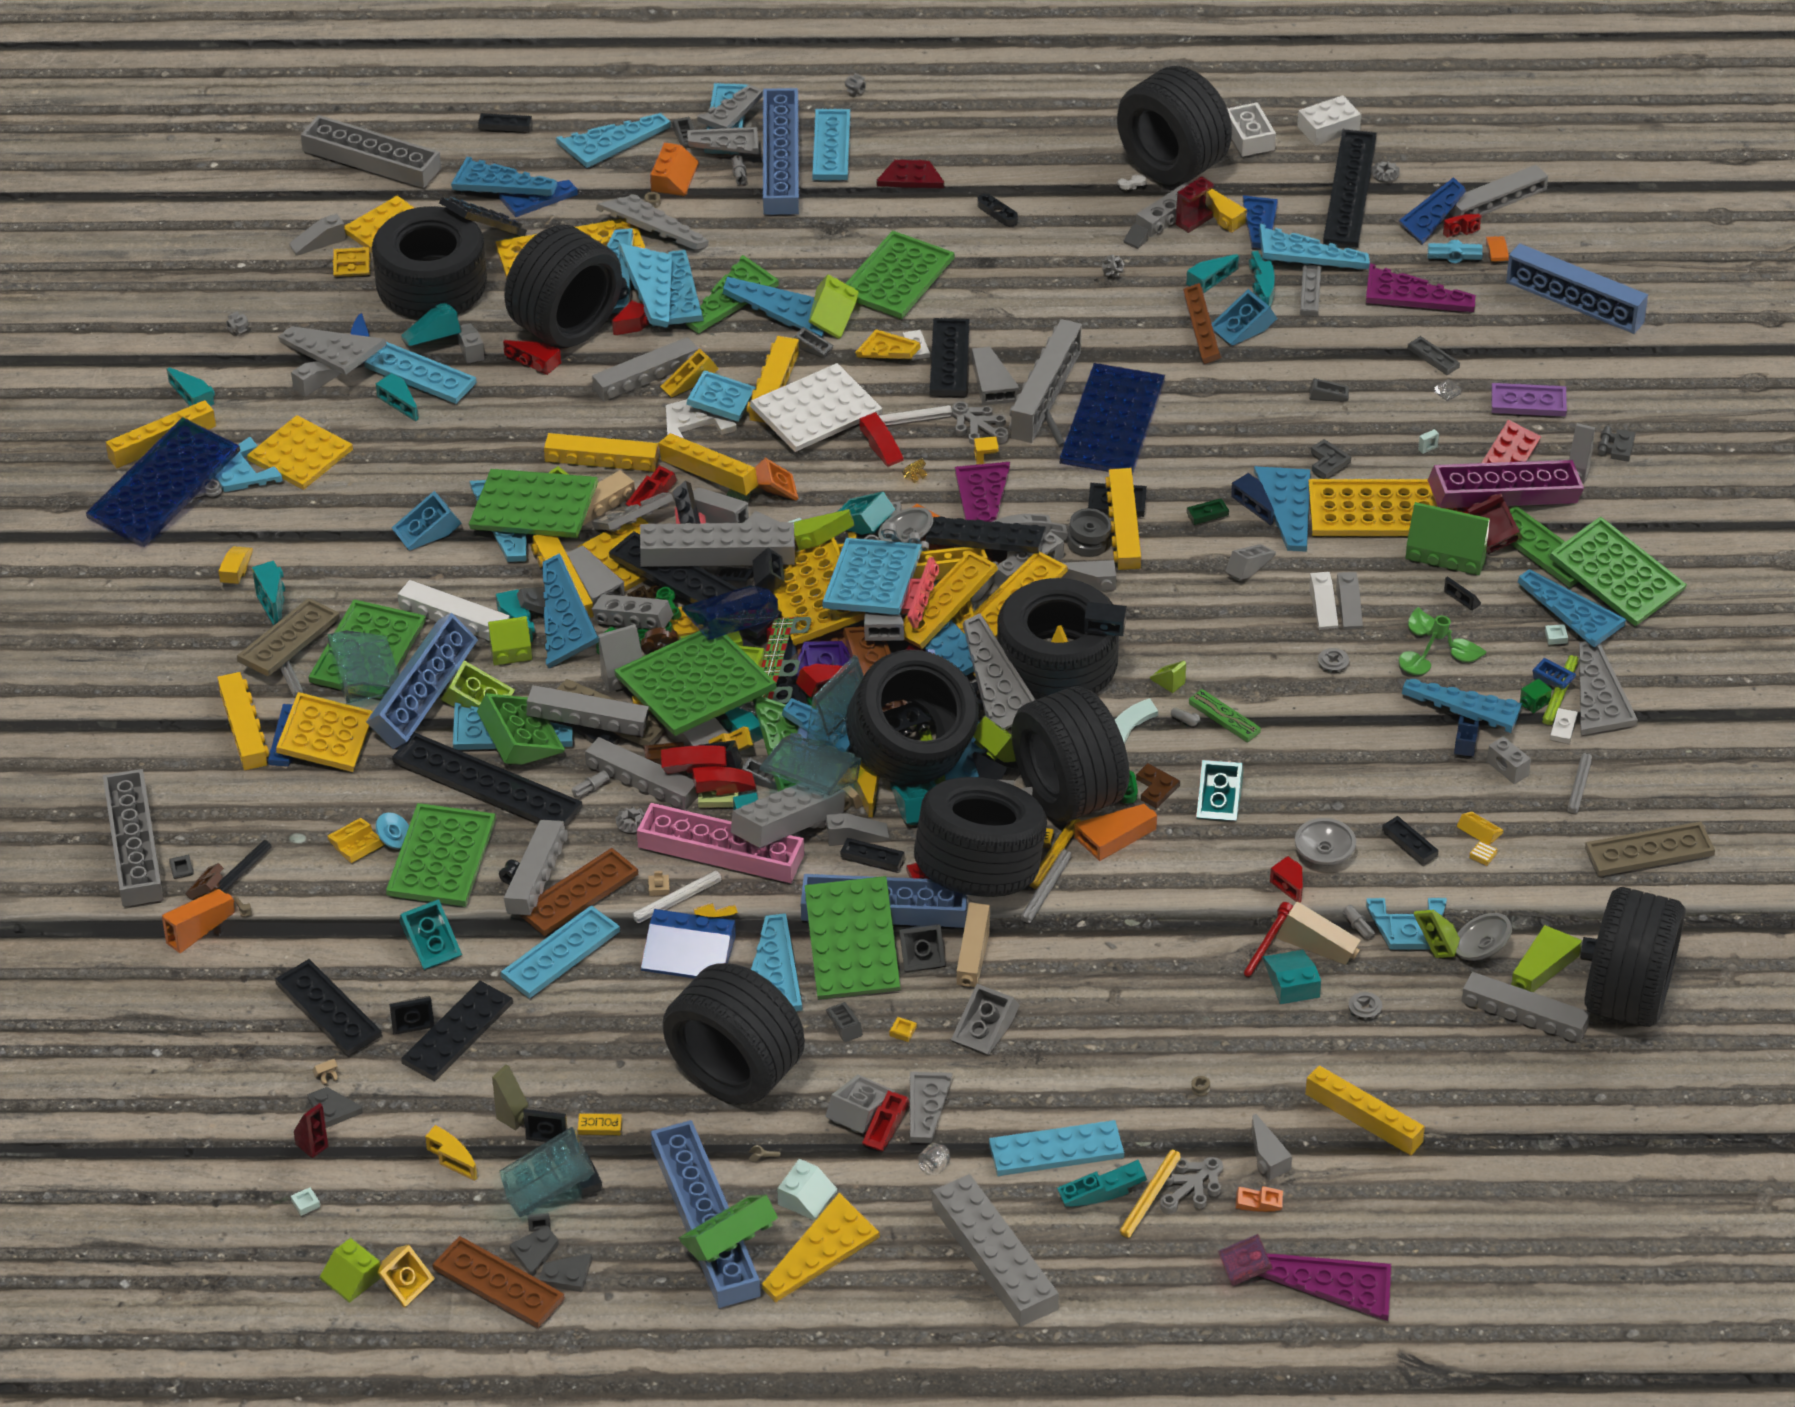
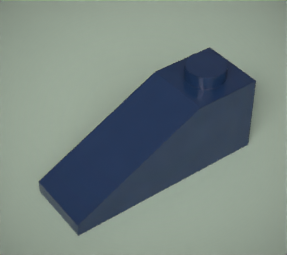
[1231,473,1274,525]

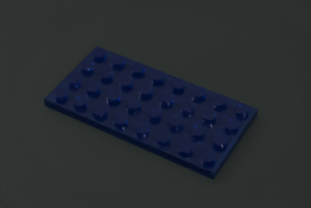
[1059,363,1165,475]
[86,417,241,547]

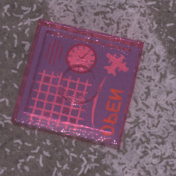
[1218,1234,1273,1286]

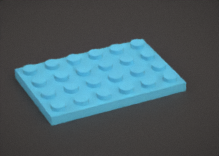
[822,538,922,615]

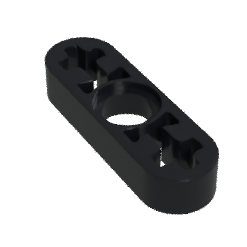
[977,194,1018,227]

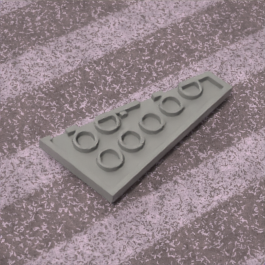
[596,194,709,250]
[278,326,387,375]
[962,613,1035,730]
[1579,641,1638,735]

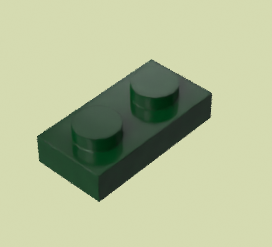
[1187,498,1229,525]

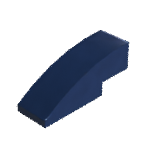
[1454,715,1480,757]

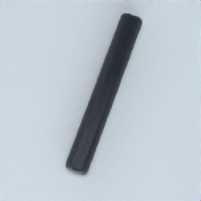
[216,840,272,892]

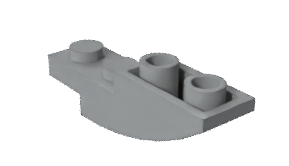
[992,514,1068,540]

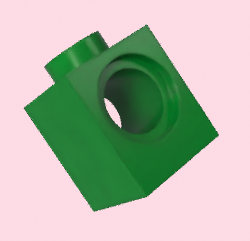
[1520,679,1552,713]

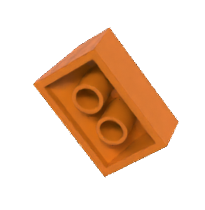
[650,143,699,196]

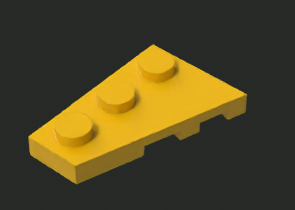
[855,330,921,359]

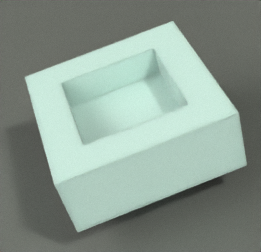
[1418,429,1439,454]
[1545,624,1568,645]
[291,1187,320,1216]

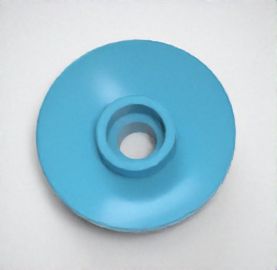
[375,812,409,849]

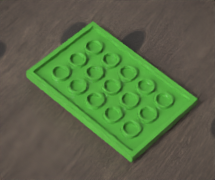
[845,230,955,319]
[469,469,598,538]
[1549,516,1687,627]
[309,599,426,699]
[386,803,496,907]
[804,876,900,1000]

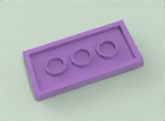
[1491,383,1567,416]

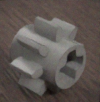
[845,73,866,96]
[1102,254,1124,278]
[226,311,249,335]

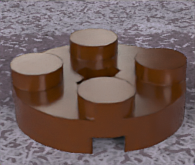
[641,627,680,655]

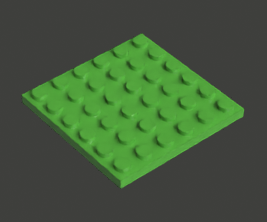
[614,624,777,736]

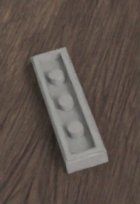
[1300,264,1321,316]

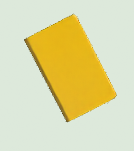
[1457,811,1504,845]

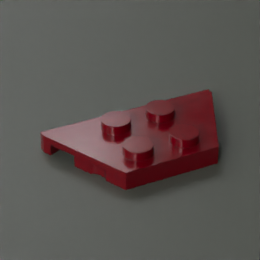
[877,159,944,188]

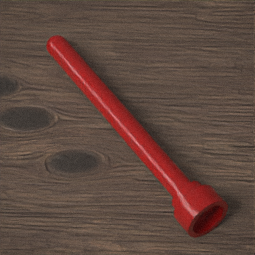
[1244,902,1294,977]

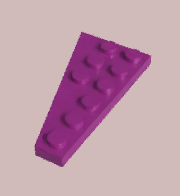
[1366,263,1476,312]
[955,461,1010,522]
[1258,1253,1391,1321]

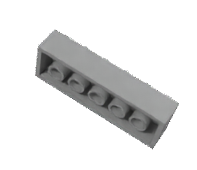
[731,776,846,848]

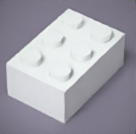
[1297,96,1361,146]
[1227,102,1276,156]

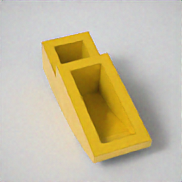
[219,546,253,584]
[425,1125,477,1181]

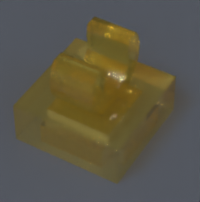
[902,458,927,483]

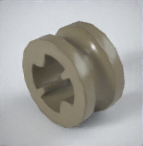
[644,192,660,208]
[1191,1076,1210,1097]

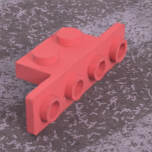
[901,557,939,628]

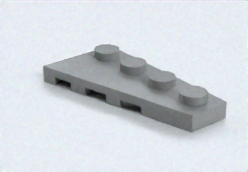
[697,85,763,129]
[687,127,759,154]
[592,493,674,532]
[910,1072,953,1143]

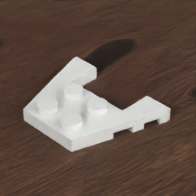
[666,400,737,438]

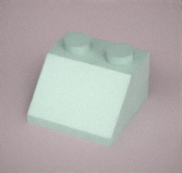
[778,1159,837,1221]

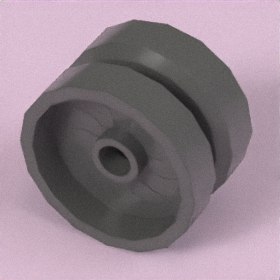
[1067,508,1111,557]

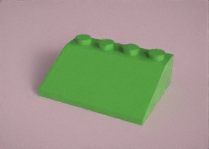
[1405,502,1490,576]
[477,693,565,765]

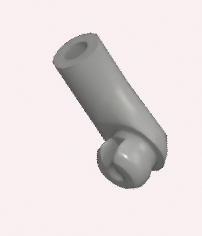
[1171,708,1200,726]

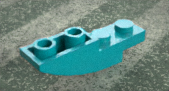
[1249,251,1275,307]
[1057,1159,1147,1206]

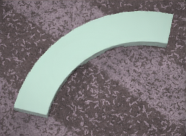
[1115,698,1158,744]

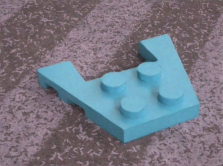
[207,437,283,492]
[1366,898,1447,949]

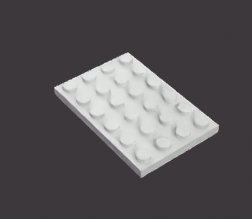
[750,363,883,452]

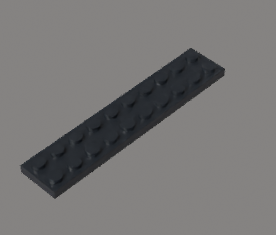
[1323,129,1377,248]
[609,531,782,639]
[392,732,583,827]

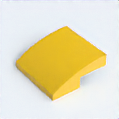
[333,247,370,277]
[327,818,385,863]
[693,902,738,917]

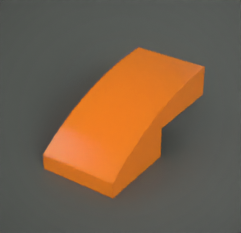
[1486,236,1509,261]
[1235,1186,1283,1212]

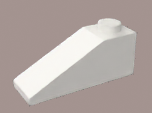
[1309,572,1338,630]

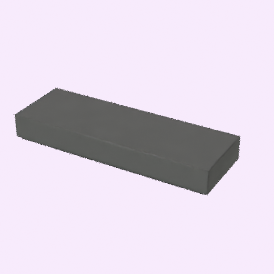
[1407,336,1460,375]

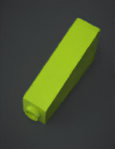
[1511,925,1582,992]

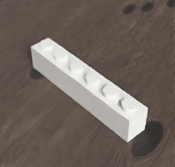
[398,580,510,641]

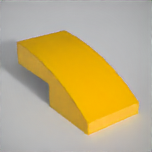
[708,726,753,752]

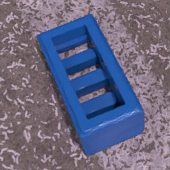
[1532,658,1576,689]

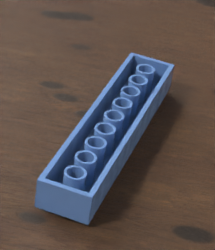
[763,88,799,215]
[651,1120,760,1308]

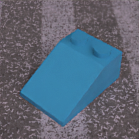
[1212,289,1278,346]
[391,491,462,550]

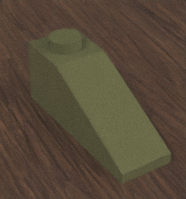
[492,1064,529,1130]

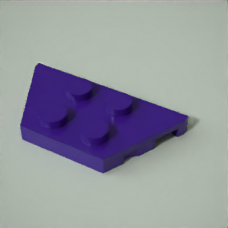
[791,641,857,680]

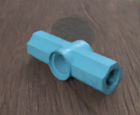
[1428,240,1483,263]

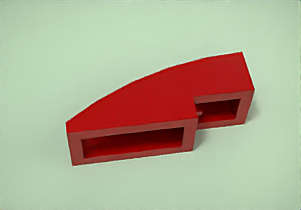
[859,412,904,467]
[626,465,677,507]
[661,745,726,774]
[692,766,756,796]
[862,1090,910,1151]

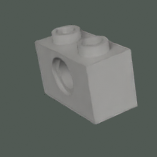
[1487,736,1531,784]

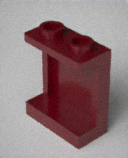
[1176,176,1214,233]
[1467,494,1522,554]

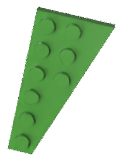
[686,255,779,333]
[753,696,805,792]

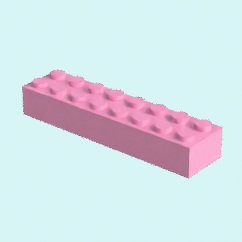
[637,803,804,883]

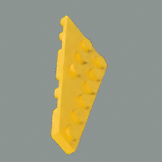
[762,1193,880,1303]

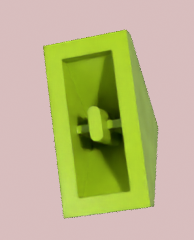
[1150,660,1186,693]

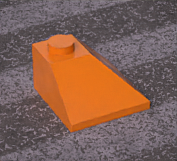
[755,458,799,501]

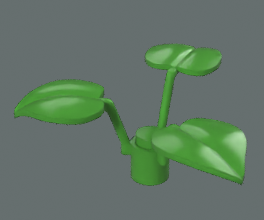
[1398,607,1486,675]

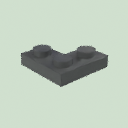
[1311,439,1351,479]

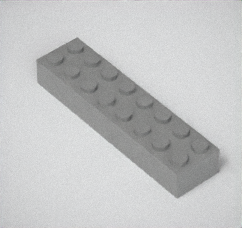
[301,115,441,188]
[1009,319,1082,443]
[640,522,795,567]
[103,769,164,907]
[932,1174,1059,1327]

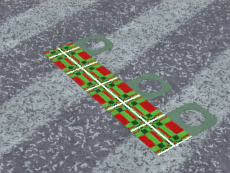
[751,617,811,704]

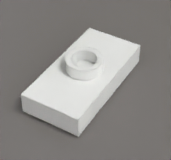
[903,330,930,360]
[1550,708,1578,744]

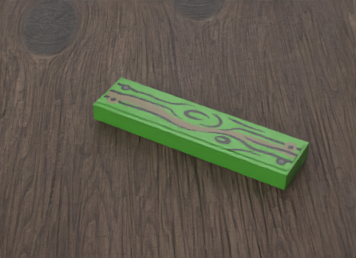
[1189,689,1261,743]

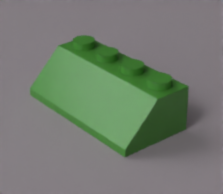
[678,1195,778,1263]

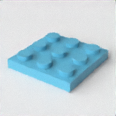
[686,370,756,422]

